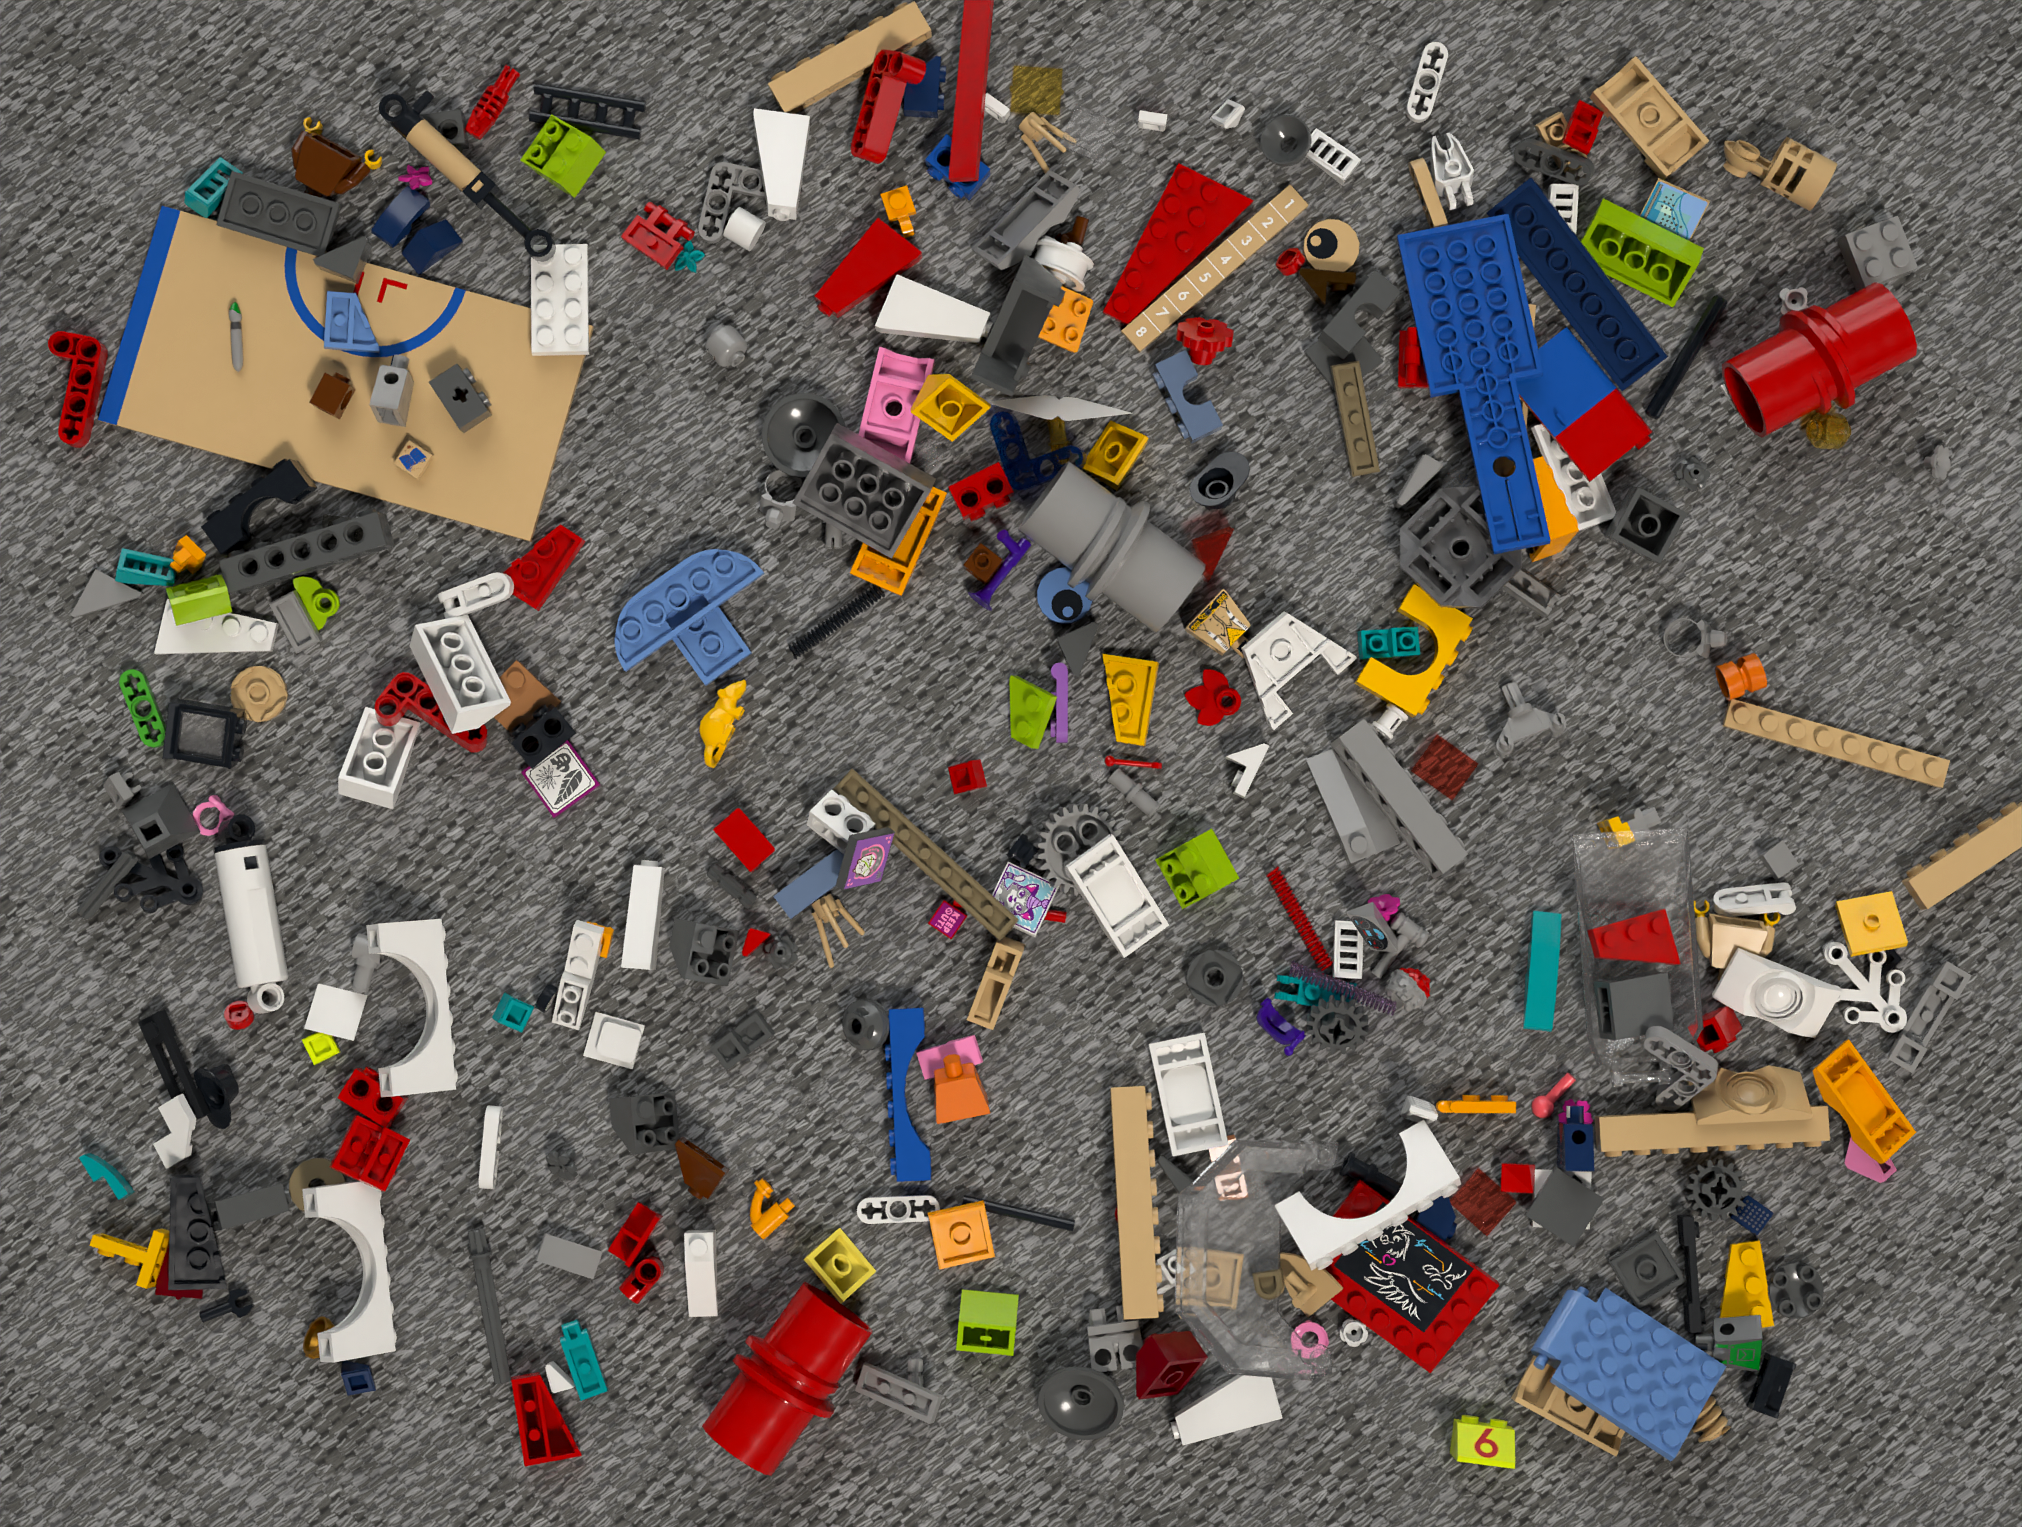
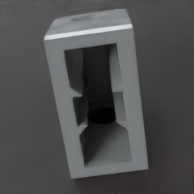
[369,355,414,427]

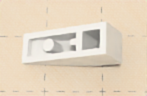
[684,1230,718,1317]

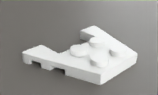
[1241,611,1357,730]

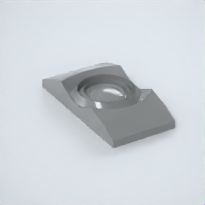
[972,169,1080,270]

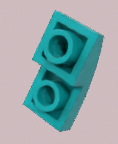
[1357,627,1420,660]

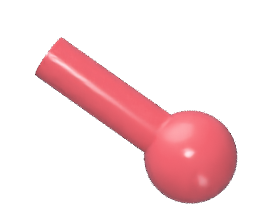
[1531,1072,1576,1118]

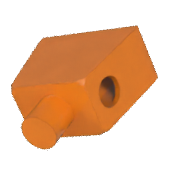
[934,1054,990,1124]

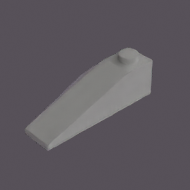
[1305,749,1400,864]

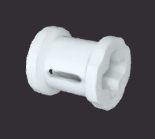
[1372,703,1408,740]

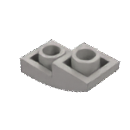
[535,1233,603,1279]

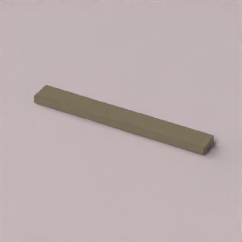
[833,769,1019,941]

